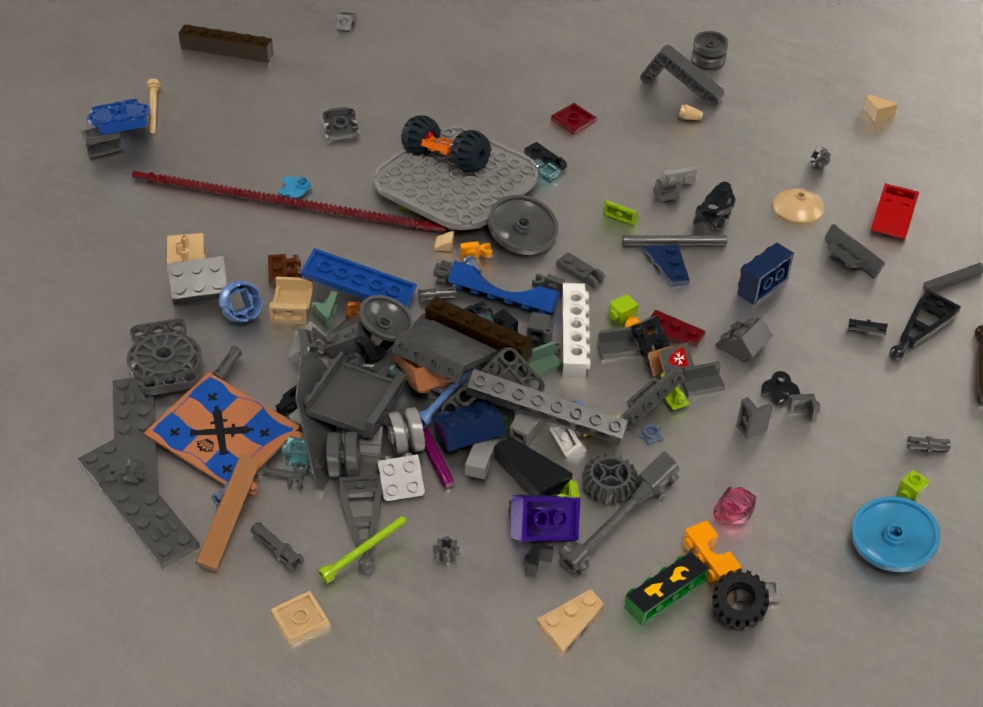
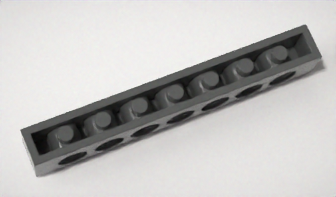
[466,369,628,445]

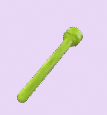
[318,516,407,584]

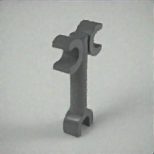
[254,462,309,491]

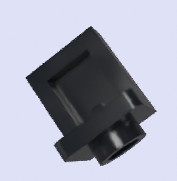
[524,543,554,578]

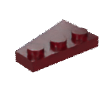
[645,310,706,347]

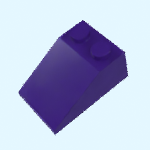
[510,495,580,541]

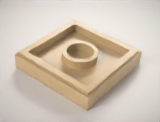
[270,591,331,646]

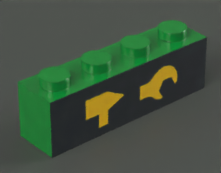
[624,552,709,625]

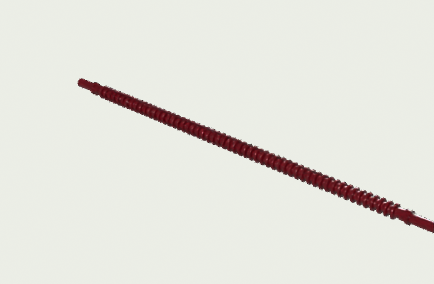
[132,171,447,233]

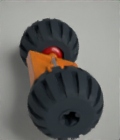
[401,115,491,173]

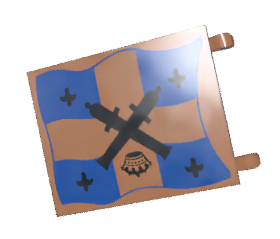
[144,372,305,496]

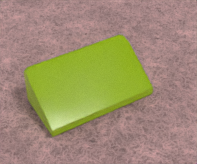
[603,200,639,226]

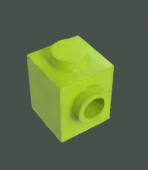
[608,294,639,326]

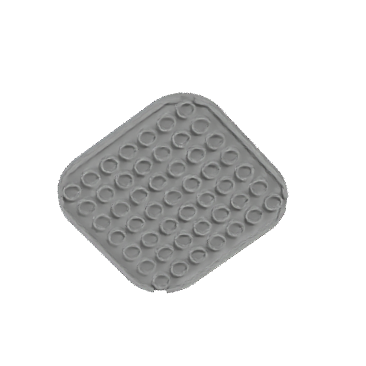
[374,126,538,230]

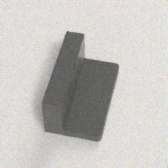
[597,326,639,360]
[681,361,725,398]
[736,397,773,439]

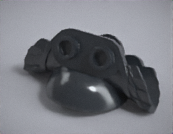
[693,182,736,232]

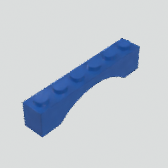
[448,260,561,315]

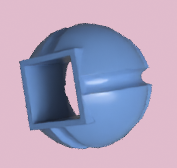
[219,280,263,323]

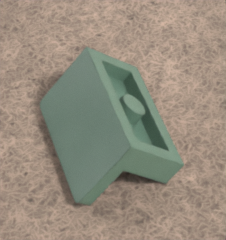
[519,341,563,377]

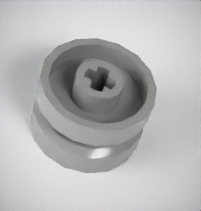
[386,407,425,456]

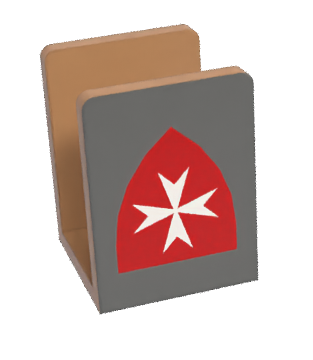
[648,343,694,376]

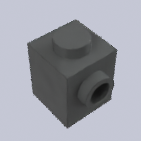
[527,312,553,344]

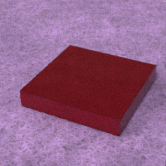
[551,103,597,135]

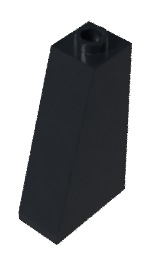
[495,437,573,496]

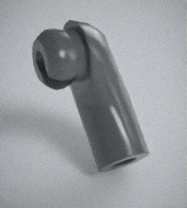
[543,327,561,353]

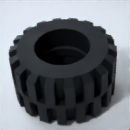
[712,569,769,630]

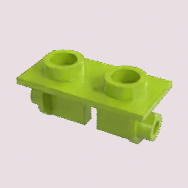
[660,373,690,410]

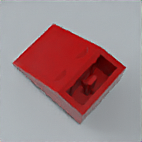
[870,183,919,239]

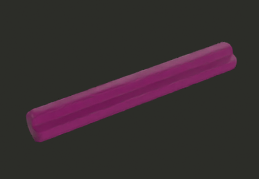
[423,427,454,488]

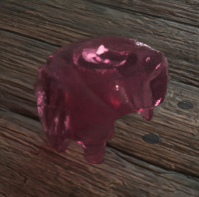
[713,486,757,525]

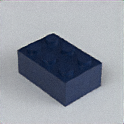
[737,242,794,305]
[432,400,505,452]

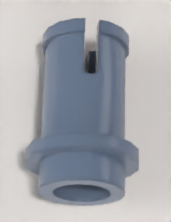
[463,255,482,274]

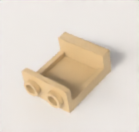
[269,277,314,323]

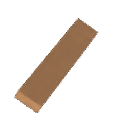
[195,453,260,572]

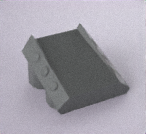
[322,107,359,140]

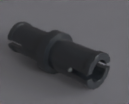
[848,318,888,335]

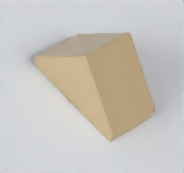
[863,94,898,122]

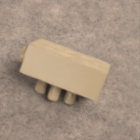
[167,233,206,279]

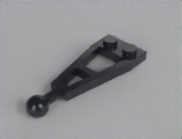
[890,290,961,360]

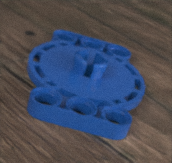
[87,99,151,134]

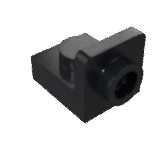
[355,336,388,363]

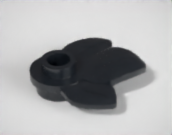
[761,371,800,406]

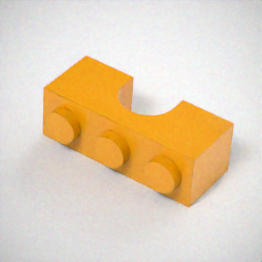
[683,520,742,585]

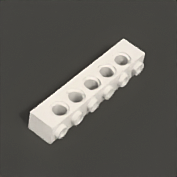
[562,283,590,377]

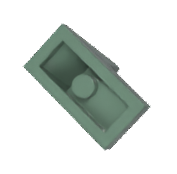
[312,291,339,331]

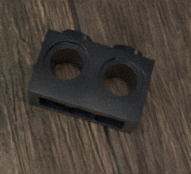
[631,315,670,361]

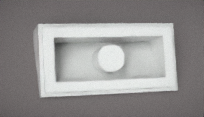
[549,424,587,458]

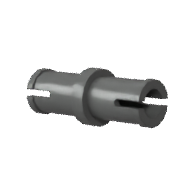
[418,286,456,301]
[907,436,951,452]

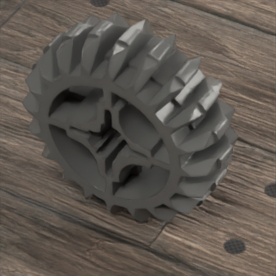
[582,453,638,505]

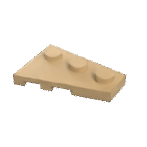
[537,589,604,656]

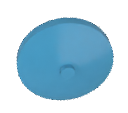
[851,496,940,572]

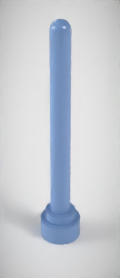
[418,366,477,429]

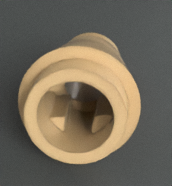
[678,104,703,121]

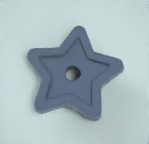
[638,424,664,445]

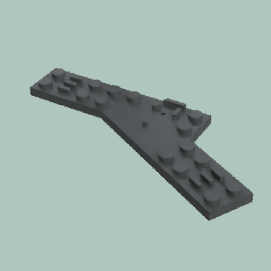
[78,378,200,569]

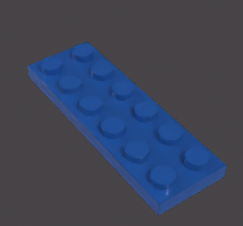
[301,248,417,308]

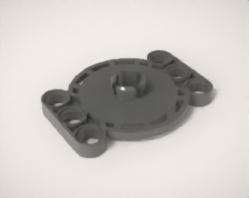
[127,319,202,395]

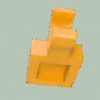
[460,241,492,262]

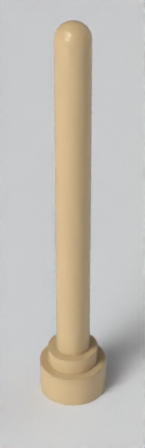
[147,79,160,135]

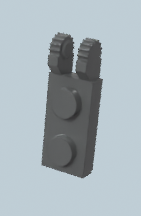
[556,252,606,287]

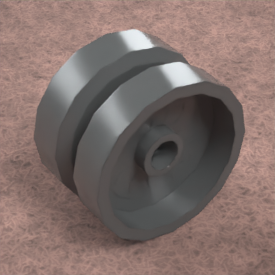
[692,31,728,69]
[326,431,361,478]

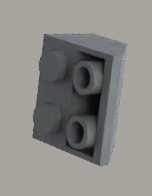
[715,317,773,360]

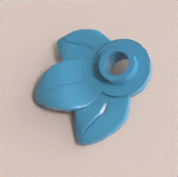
[277,176,311,199]

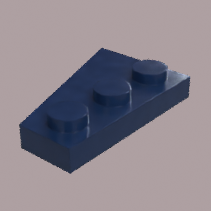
[642,244,690,287]

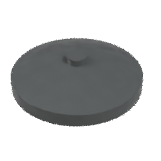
[488,195,558,255]

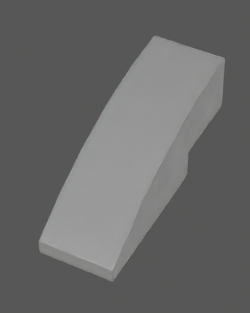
[465,436,501,479]

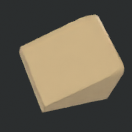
[434,231,454,252]

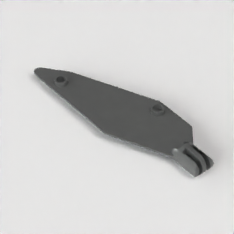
[295,328,336,492]

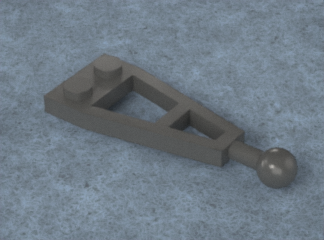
[339,474,382,574]

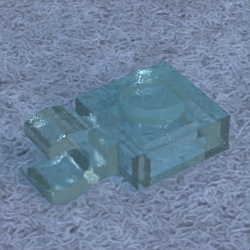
[534,159,562,183]

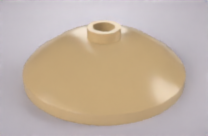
[772,188,825,225]

